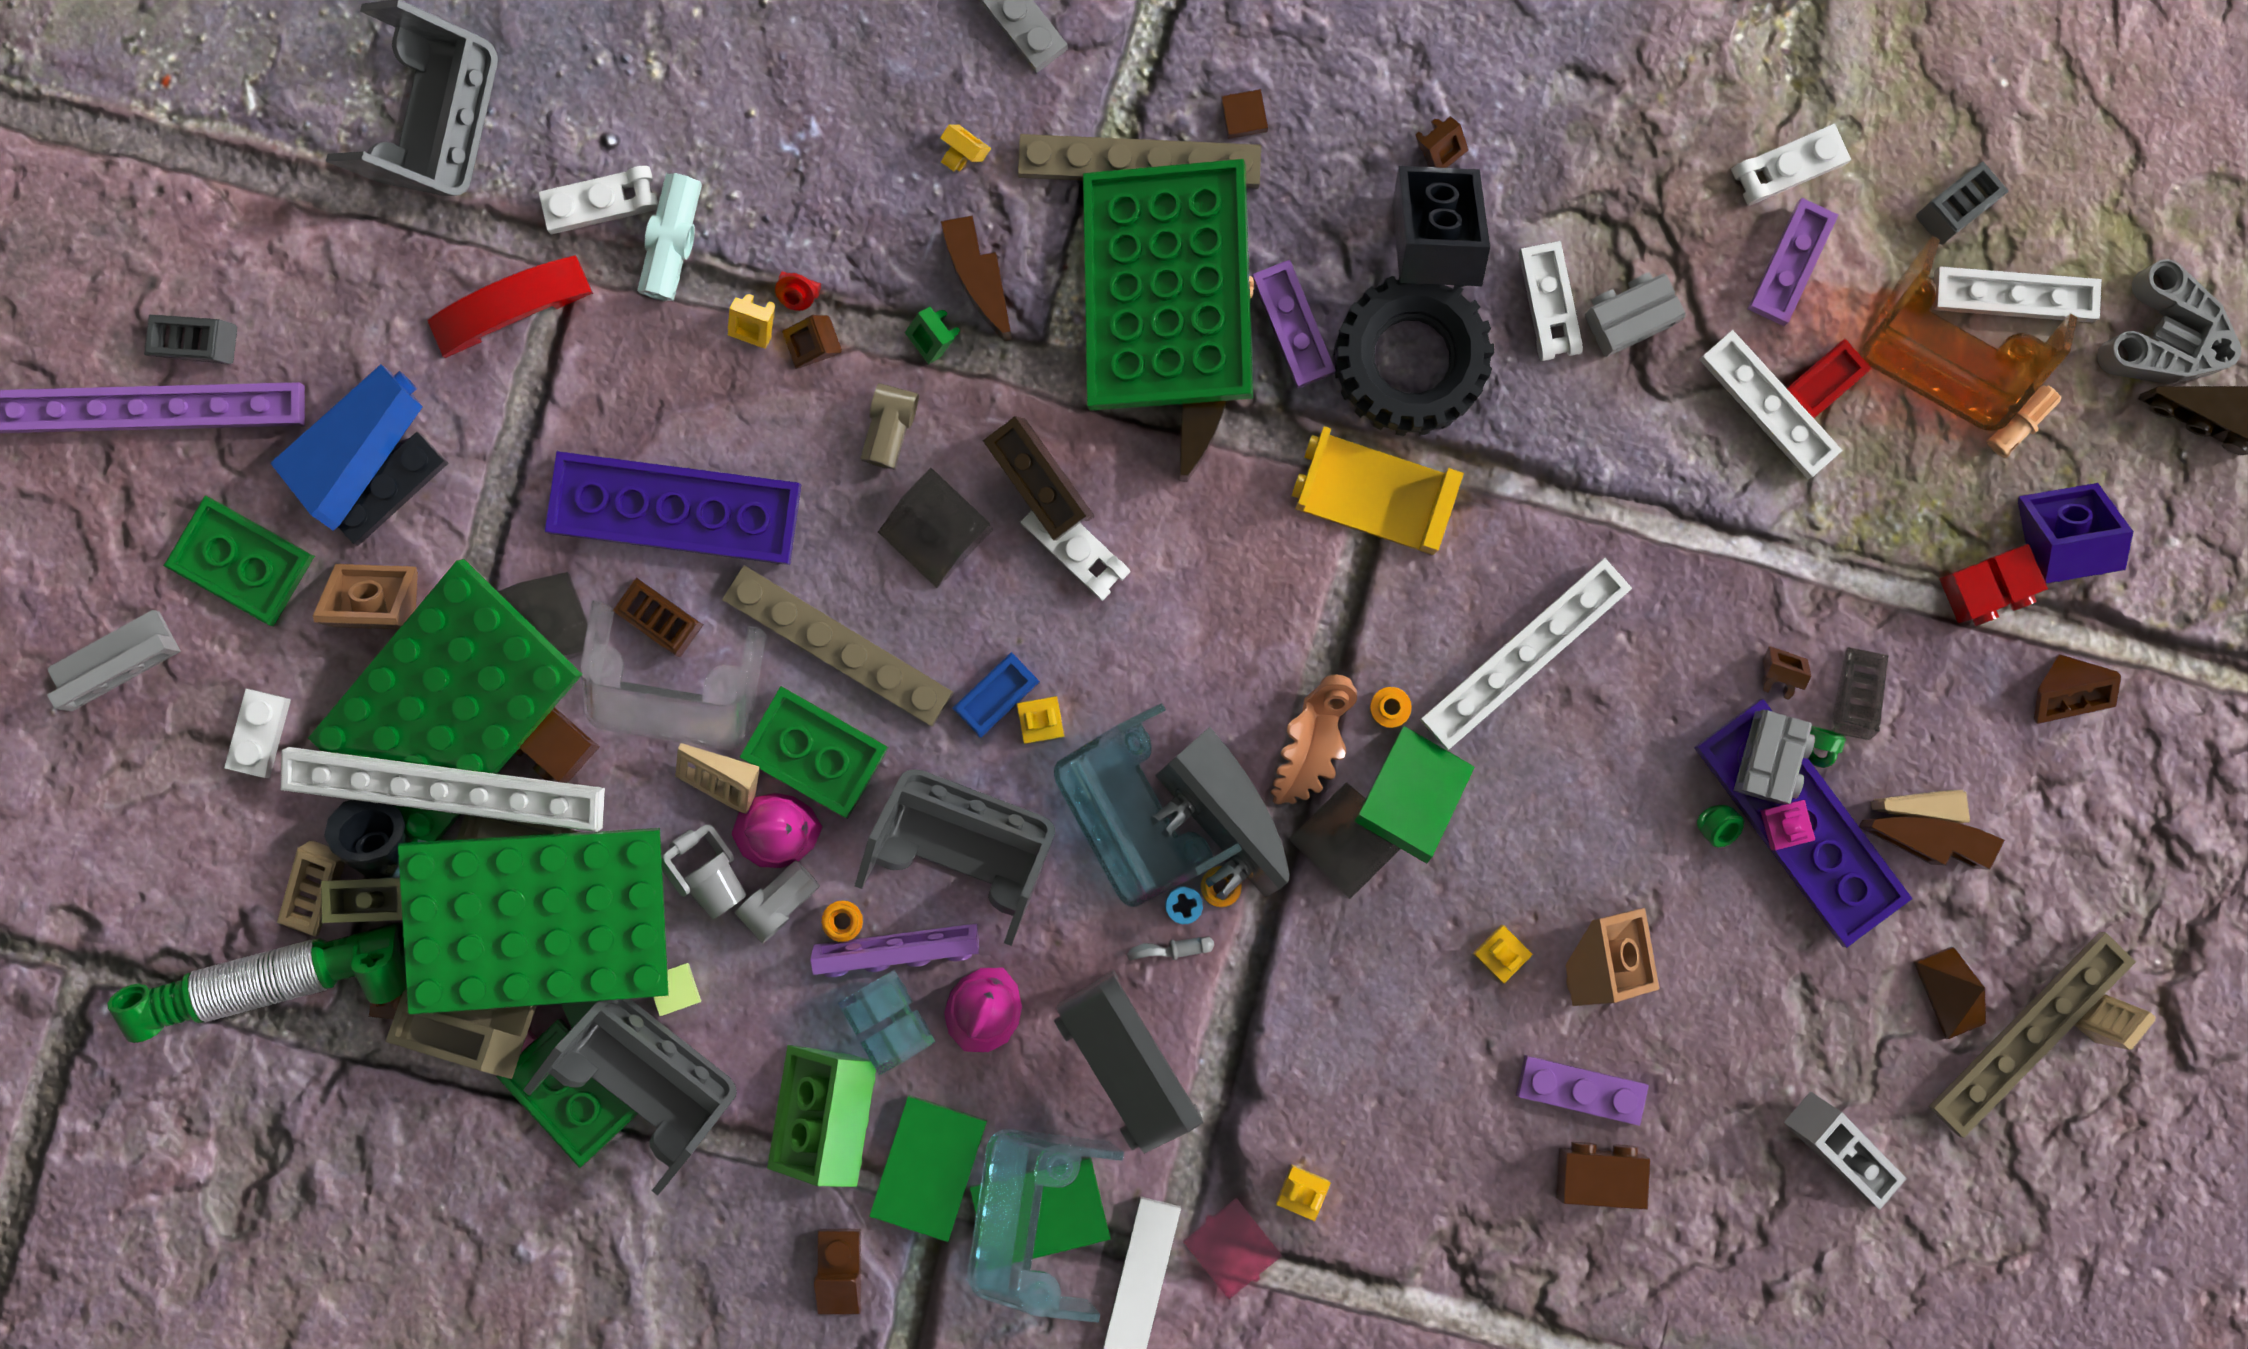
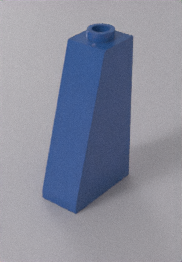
[270,364,423,531]

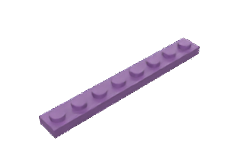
[0,382,305,433]

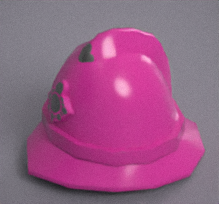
[731,793,822,868]
[944,968,1022,1052]

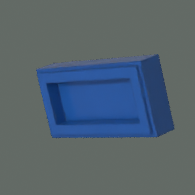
[952,652,1040,738]

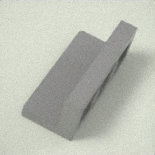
[47,610,181,711]

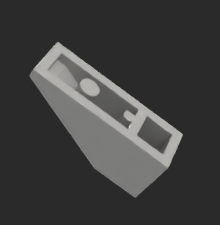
[1784,1091,1907,1210]

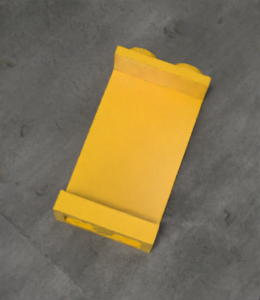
[1291,426,1464,555]

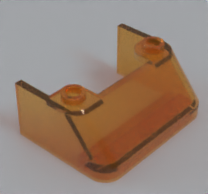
[1862,236,2077,431]

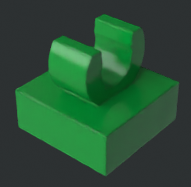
[904,307,960,365]

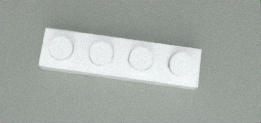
[1932,267,2102,323]
[1699,330,1843,479]

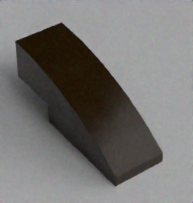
[1179,401,1226,482]

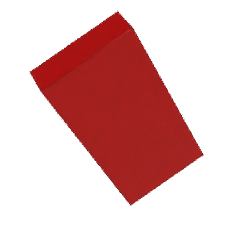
[1786,338,1872,418]

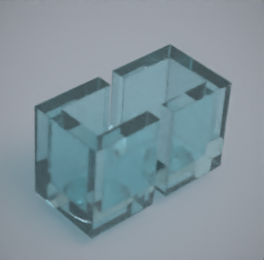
[838,970,936,1075]

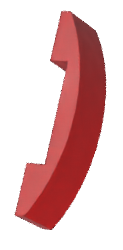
[427,255,593,358]

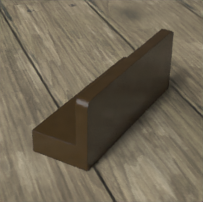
[983,416,1095,541]

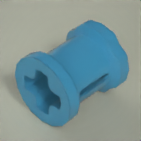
[1165,886,1203,924]

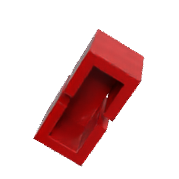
[1939,544,2048,626]

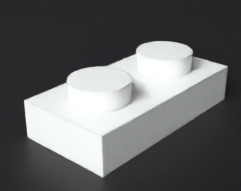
[224,689,291,778]

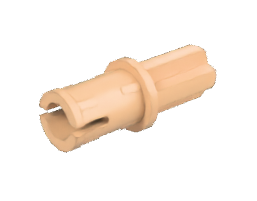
[1987,385,2061,458]

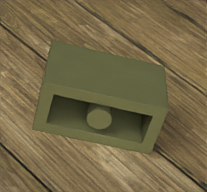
[321,878,402,923]

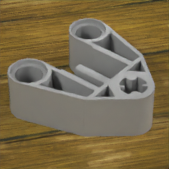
[2097,259,2242,384]

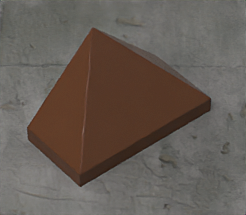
[2034,654,2121,724]
[1914,947,1986,1039]

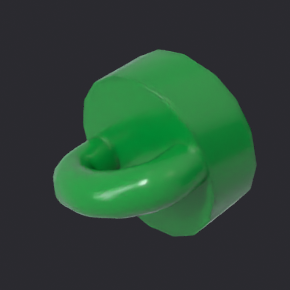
[1808,726,1846,768]
[1696,805,1744,848]

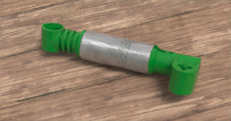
[107,923,407,1043]

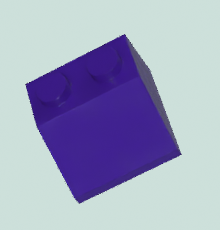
[2018,483,2134,583]

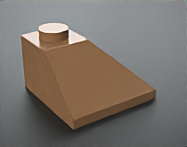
[1565,908,1660,1006]

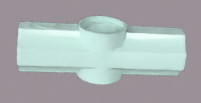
[637,173,702,301]

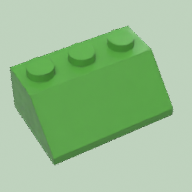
[767,1045,877,1187]

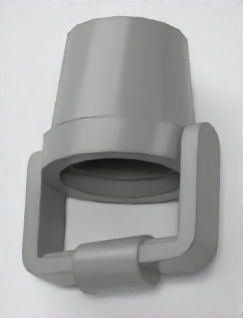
[662,825,747,919]

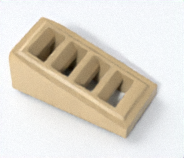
[675,743,760,814]
[1871,790,1970,824]
[277,841,345,937]
[2074,995,2156,1050]

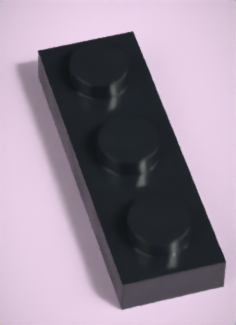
[338,432,449,546]

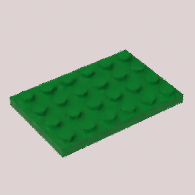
[1083,159,1253,411]
[308,559,583,842]
[398,828,669,1014]

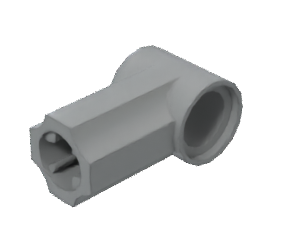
[734,860,820,944]

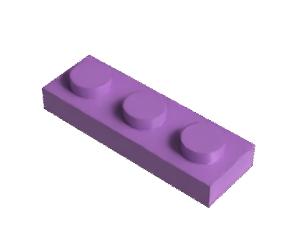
[1747,198,1838,326]
[1252,259,1336,389]
[1516,1055,1649,1126]

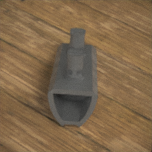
[1150,727,1290,900]

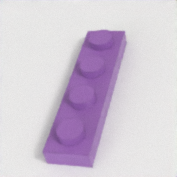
[810,924,979,977]

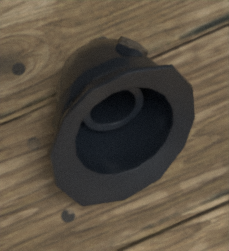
[324,800,406,878]

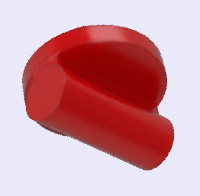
[775,271,821,311]

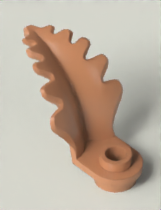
[1271,675,1357,805]

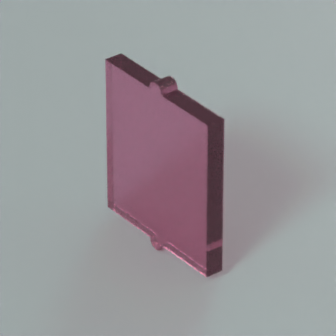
[1183,1198,1282,1299]

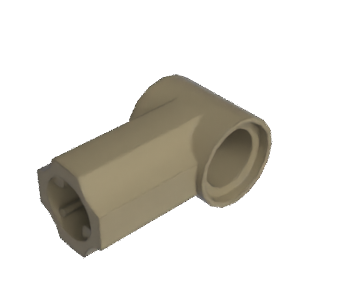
[860,383,919,470]

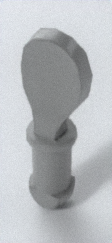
[1127,936,1214,960]

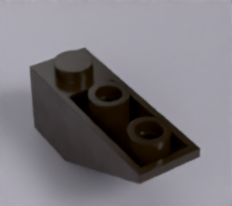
[2138,386,2248,455]

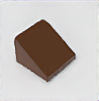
[782,315,842,369]

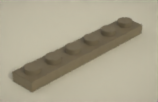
[1018,134,1261,189]
[722,565,954,727]
[1928,932,2136,1138]

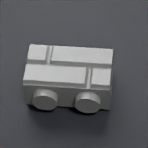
[1585,272,1686,357]
[1734,710,1815,805]

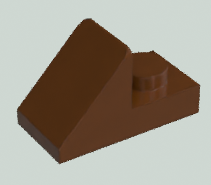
[814,1229,861,1314]

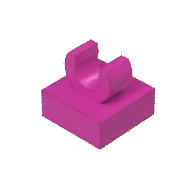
[1760,800,1815,850]

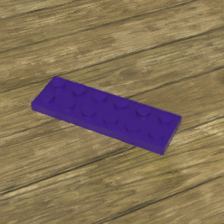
[545,451,802,565]
[1694,699,1913,948]

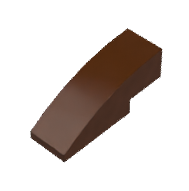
[941,215,1012,341]
[1859,817,2005,870]

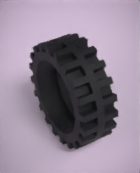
[1333,276,1494,436]

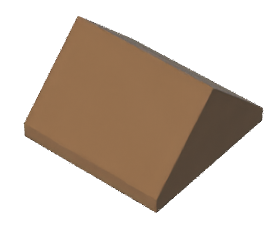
[313,564,418,630]

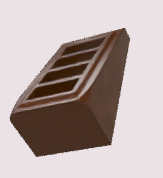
[612,578,704,657]

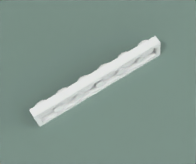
[1420,558,1632,750]

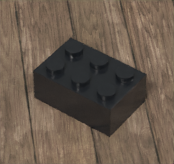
[1392,166,1490,287]

